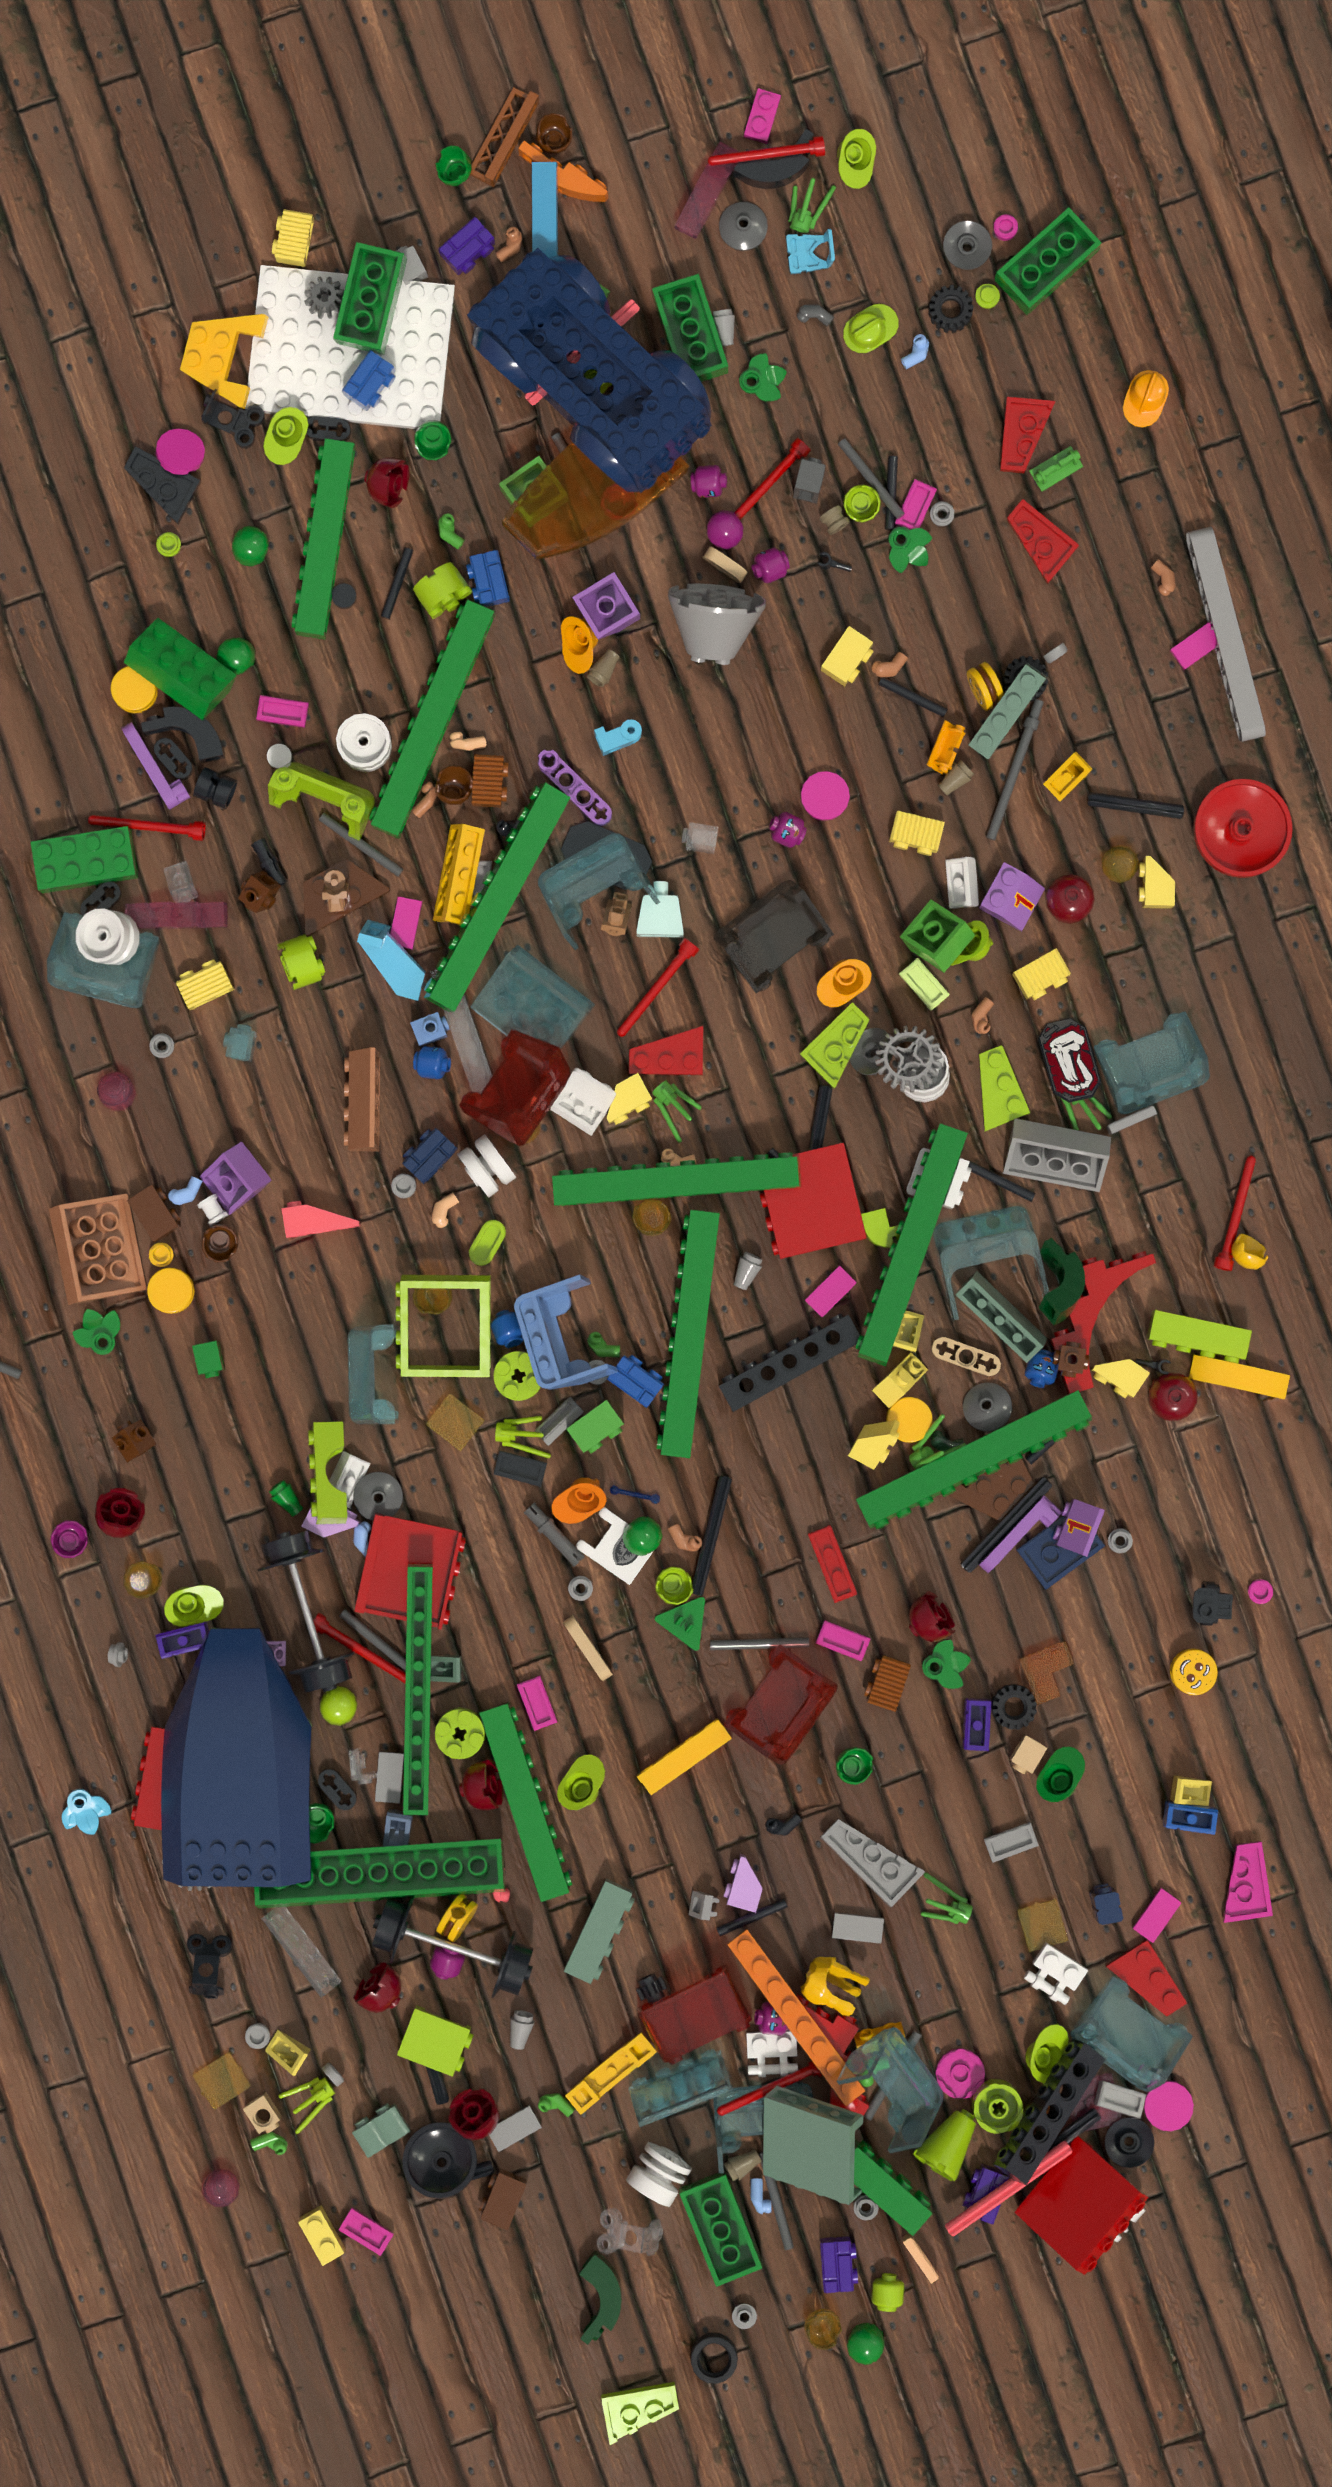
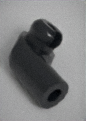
[496,809,522,837]
[765,1812,803,1836]

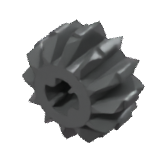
[304,277,344,319]

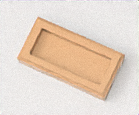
[902,2233,939,2284]

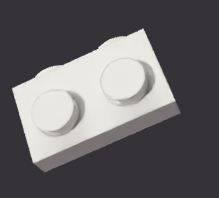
[550,1068,616,1136]
[906,1148,972,1209]

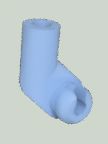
[901,334,929,369]
[168,1176,203,1205]
[353,1521,372,1557]
[750,2178,771,2214]

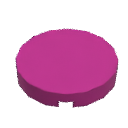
[156,429,205,475]
[801,771,850,821]
[935,2048,985,2099]
[1144,2081,1194,2131]

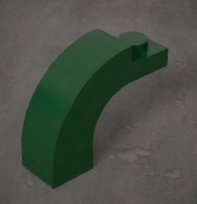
[1038,1238,1085,1326]
[579,2250,622,2345]

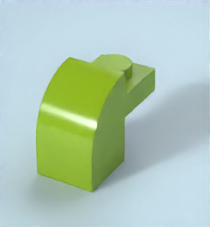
[861,1208,900,1248]

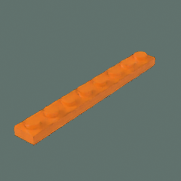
[727,1929,865,2106]

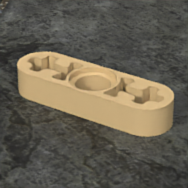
[931,1337,1001,1376]
[563,1615,613,1681]

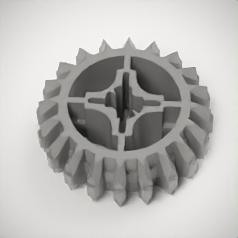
[875,1026,942,1093]

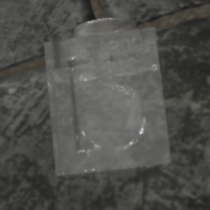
[163,861,198,904]
[349,1748,377,1784]

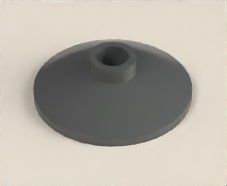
[719,202,768,251]
[943,221,992,270]
[850,1028,893,1075]
[963,1383,1012,1432]
[353,1472,403,1520]

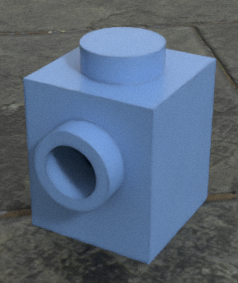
[410,1012,450,1047]

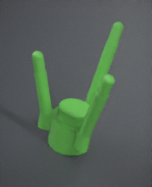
[788,178,836,233]
[652,1080,702,1143]
[1061,1096,1112,1131]
[909,1414,966,1469]
[921,1873,973,1924]

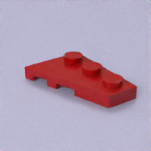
[1000,397,1055,473]
[1006,499,1079,584]
[629,1026,703,1075]
[1105,1939,1187,2017]

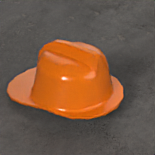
[552,1477,607,1524]

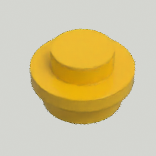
[149,1243,174,1267]

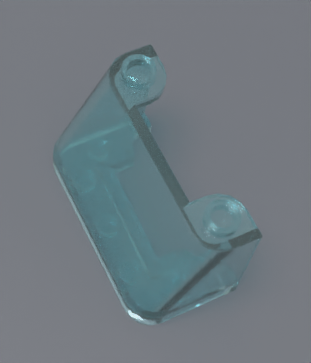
[47,912,159,1008]
[1094,1011,1210,1114]
[348,1324,399,1425]
[1070,1976,1193,2092]

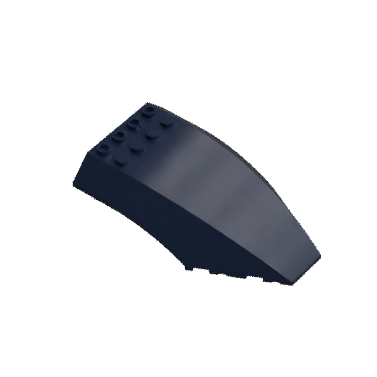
[161,1628,312,1887]

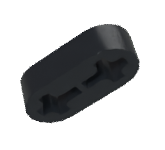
[306,416,351,442]
[154,738,193,780]
[80,881,122,916]
[318,1768,357,1810]

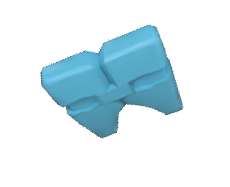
[785,229,835,274]

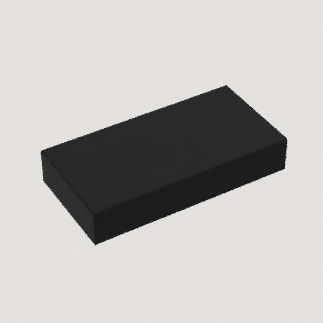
[494,1451,547,1487]

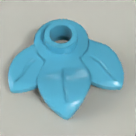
[62,1789,111,1835]

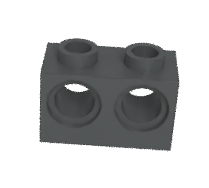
[793,457,826,504]

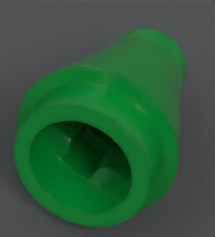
[269,1479,303,1517]

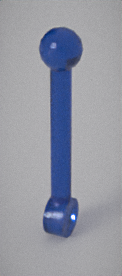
[610,1485,660,1504]

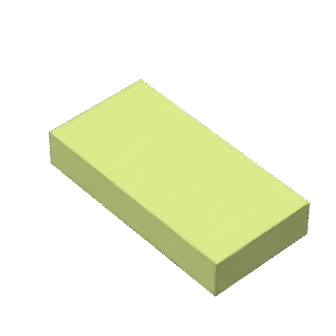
[899,958,950,1011]

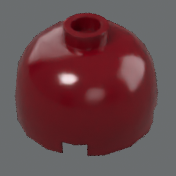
[364,457,409,508]
[1045,874,1095,924]
[1148,1372,1198,1421]
[95,1488,145,1538]
[909,1591,956,1642]
[459,1759,504,1810]
[353,1962,402,2013]
[448,2088,500,2140]

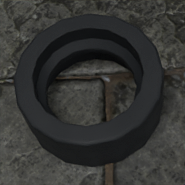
[691,2333,738,2384]

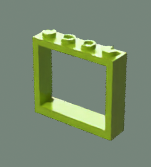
[396,1275,491,1377]

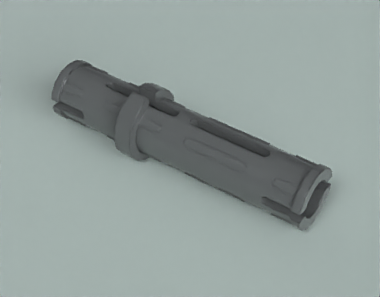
[523,1502,585,1567]

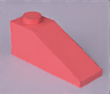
[281,1201,361,1238]

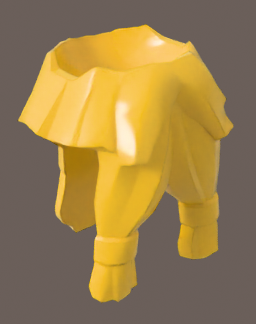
[800,1957,870,2016]

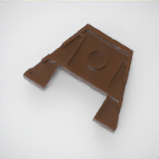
[948,1425,1034,1521]

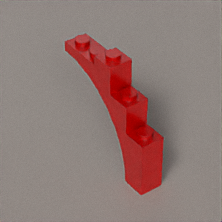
[1050,1251,1156,1395]
[796,1994,869,2116]

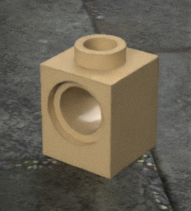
[1009,1734,1047,1774]
[243,2092,282,2134]

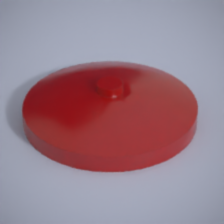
[1193,779,1292,878]

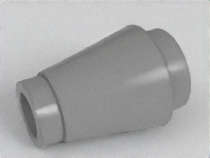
[712,309,735,346]
[733,1252,763,1290]
[510,2010,535,2049]

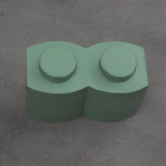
[352,2103,410,2158]

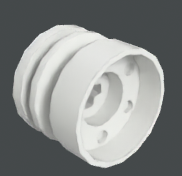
[897,1045,950,1102]
[626,2142,692,2207]

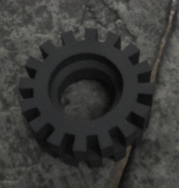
[928,285,973,333]
[1003,656,1048,702]
[991,1684,1037,1730]

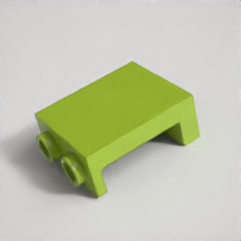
[397,2005,474,2077]

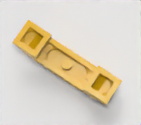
[1188,1355,1290,1400]
[565,2032,657,2115]

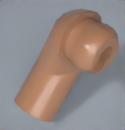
[495,227,522,263]
[1151,559,1176,596]
[872,652,908,678]
[411,782,437,818]
[971,997,994,1034]
[668,1523,702,1552]

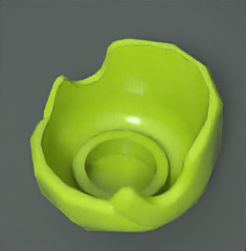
[843,485,881,522]
[655,1567,693,1605]
[320,1686,357,1726]

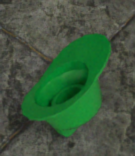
[1036,1747,1085,1802]

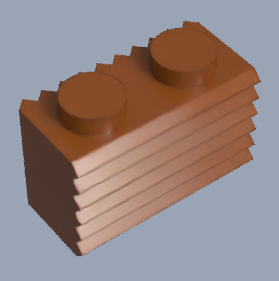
[472,754,509,808]
[864,1654,911,1712]

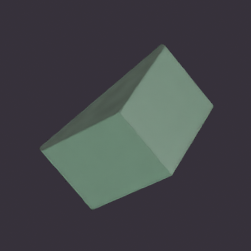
[431,1655,462,1683]

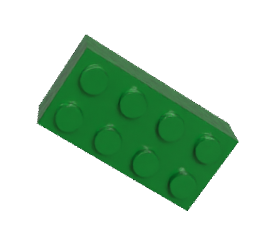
[994,207,1102,315]
[333,242,408,355]
[652,274,729,382]
[124,618,237,721]
[31,826,139,894]
[854,2139,933,2236]
[679,2170,762,2287]

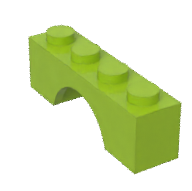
[308,1422,347,1524]

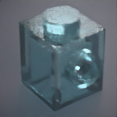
[223,1024,257,1062]

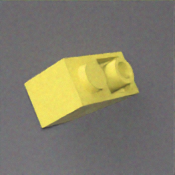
[1138,856,1175,908]
[607,1073,652,1125]
[872,1352,928,1408]
[1090,1359,1150,1399]
[848,1420,900,1470]

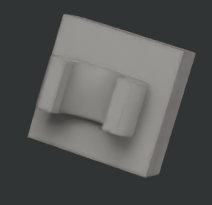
[689,1891,719,1920]

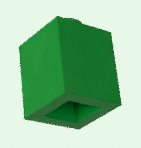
[192,1341,225,1379]

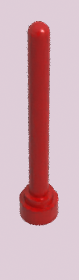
[708,136,825,166]
[734,438,811,520]
[88,815,206,841]
[617,938,700,1037]
[1213,1155,1256,1271]
[313,1613,406,1684]
[717,2061,822,2116]

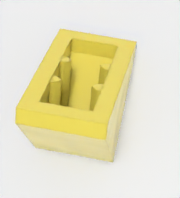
[893,1310,924,1352]
[1170,1775,1212,1806]
[265,2030,311,2076]

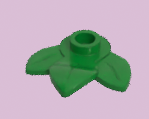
[739,353,787,402]
[889,527,932,573]
[73,1309,121,1355]
[922,1640,971,1689]

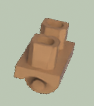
[322,869,349,912]
[601,892,632,936]

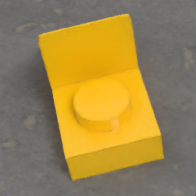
[1043,752,1093,801]

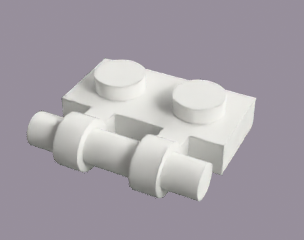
[1024,1942,1088,2005]
[746,2030,798,2077]

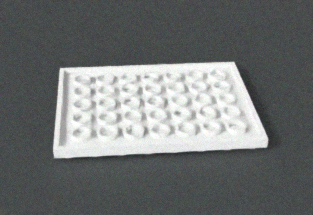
[245,265,455,429]

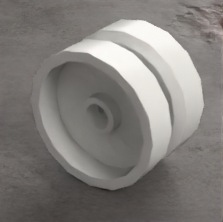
[336,713,392,772]
[76,909,139,965]
[457,1134,516,1198]

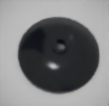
[403,2122,477,2199]

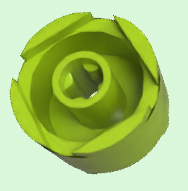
[413,562,472,619]
[277,934,325,990]
[494,1351,541,1401]
[435,1707,486,1759]
[972,2079,1023,2134]

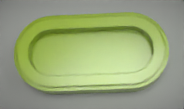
[469,1220,506,1266]

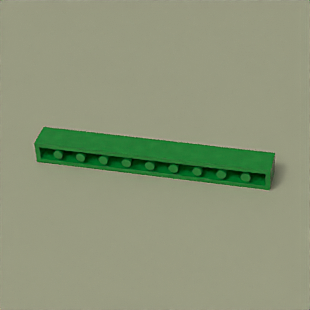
[369,600,495,839]
[424,783,571,1012]
[855,1123,968,1367]
[552,1152,801,1206]
[657,1210,720,1458]
[856,1390,1092,1530]
[403,1564,433,1815]

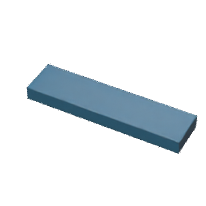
[532,162,558,258]

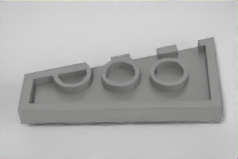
[820,1819,925,1907]

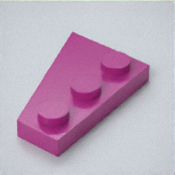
[1223,1841,1273,1923]

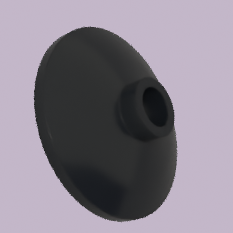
[1105,2117,1155,2168]

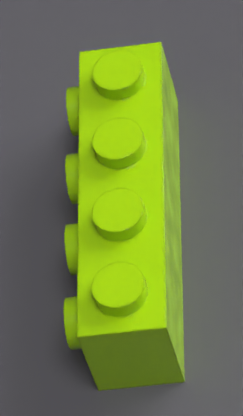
[1147,1310,1252,1364]

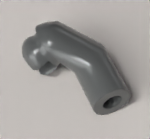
[797,304,834,327]

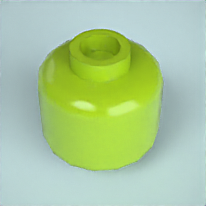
[871,2273,905,2312]

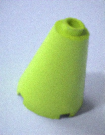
[913,2109,976,2181]

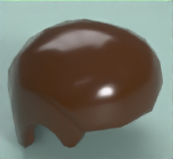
[536,113,572,154]
[435,765,473,805]
[201,1224,238,1263]

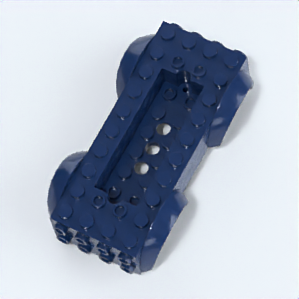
[467,248,712,493]

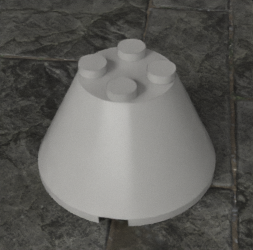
[668,583,766,665]

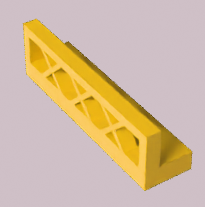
[433,824,485,925]
[637,1718,732,1795]

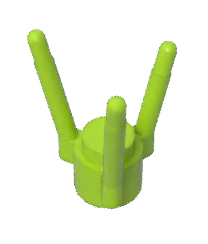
[495,1416,551,1458]
[278,2077,336,2134]

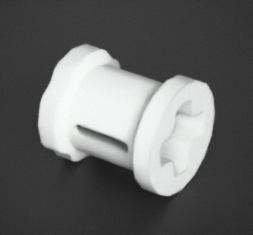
[197,1194,229,1226]

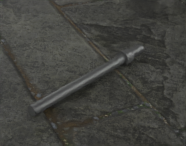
[986,699,1044,841]

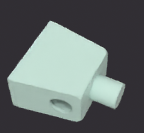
[637,881,683,938]

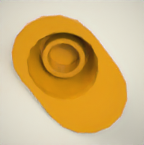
[1123,370,1169,427]
[561,616,598,674]
[817,959,871,1007]

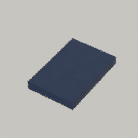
[1016,1516,1105,1590]

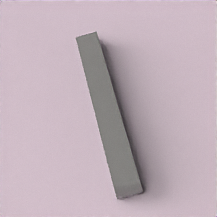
[1186,527,1266,742]

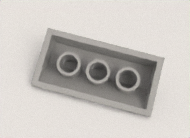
[1003,1118,1111,1192]

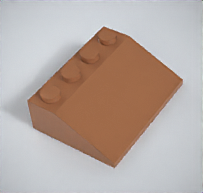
[344,1048,380,1152]
[49,1193,147,1305]

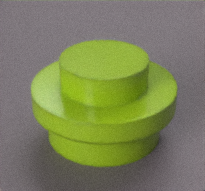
[975,284,1000,309]
[156,532,181,557]

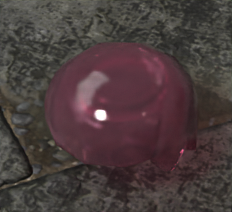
[97,1071,136,1111]
[201,2169,240,2207]

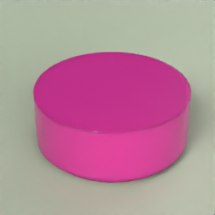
[993,214,1018,241]
[1248,1579,1273,1604]

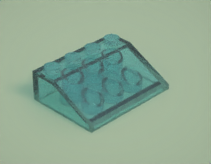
[470,945,595,1067]
[629,2049,733,2127]

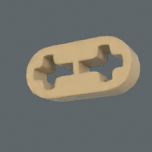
[703,547,748,583]

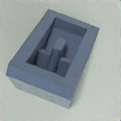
[383,1809,413,1847]

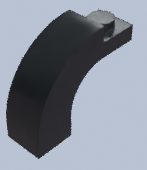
[733,129,814,189]
[141,707,226,763]

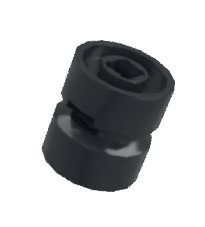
[193,767,238,810]

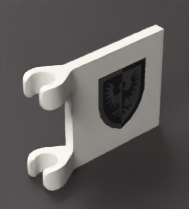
[576,1507,653,1585]

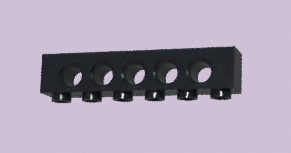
[719,1313,860,1412]
[993,2039,1105,2185]

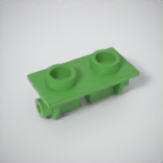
[1029,446,1083,492]

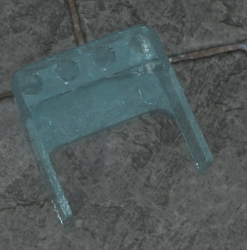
[933,1206,1049,1321]

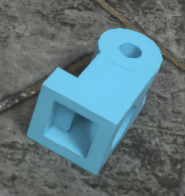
[594,719,642,756]

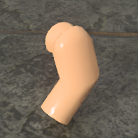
[450,732,486,751]
[661,1149,697,1166]
[431,1192,459,1228]

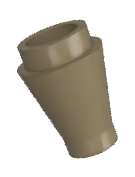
[587,649,620,687]
[938,760,974,796]
[723,2149,762,2182]

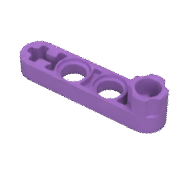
[121,722,190,810]
[538,750,612,826]
[979,1495,1062,1573]

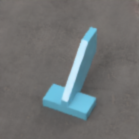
[357,920,426,1001]

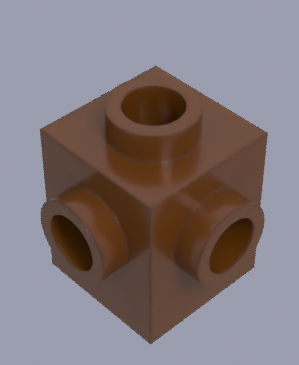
[238,871,281,913]
[1052,1341,1090,1378]
[112,1419,156,1463]

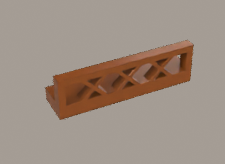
[470,87,539,187]

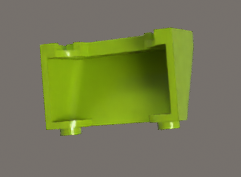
[268,762,375,841]

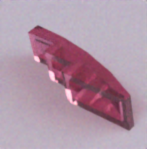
[674,142,740,239]
[125,902,228,929]

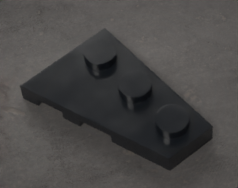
[124,446,201,525]

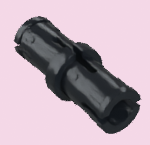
[251,838,288,886]

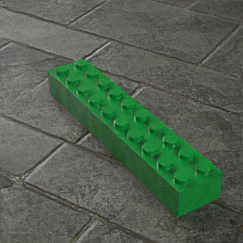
[254,1839,505,1909]

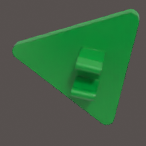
[655,1597,705,1651]

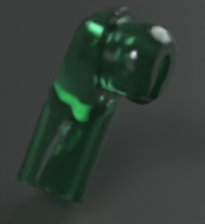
[930,1430,964,1452]

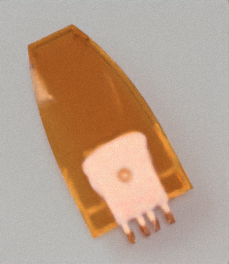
[501,442,689,560]

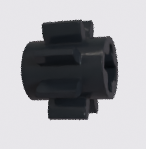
[636,1973,667,2004]

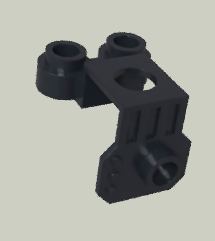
[201,389,265,449]
[1192,1581,1233,1626]
[187,1934,232,1999]

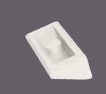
[945,857,979,909]
[329,1451,370,1508]

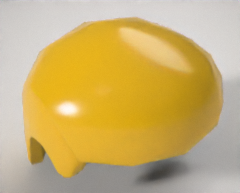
[1231,1234,1269,1270]

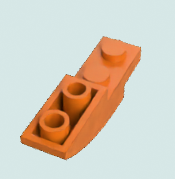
[518,141,608,202]

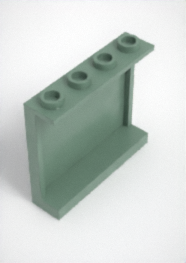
[763,2086,863,2205]

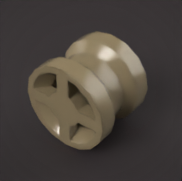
[819,505,850,535]

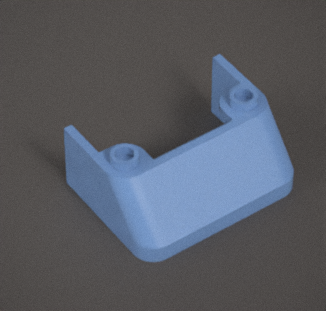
[514,1275,618,1390]

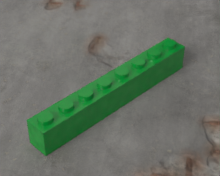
[292,438,356,640]
[479,1702,573,1902]

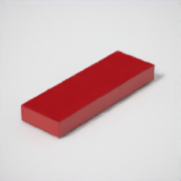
[808,1525,857,1603]

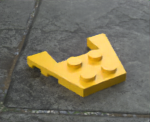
[180,314,269,409]

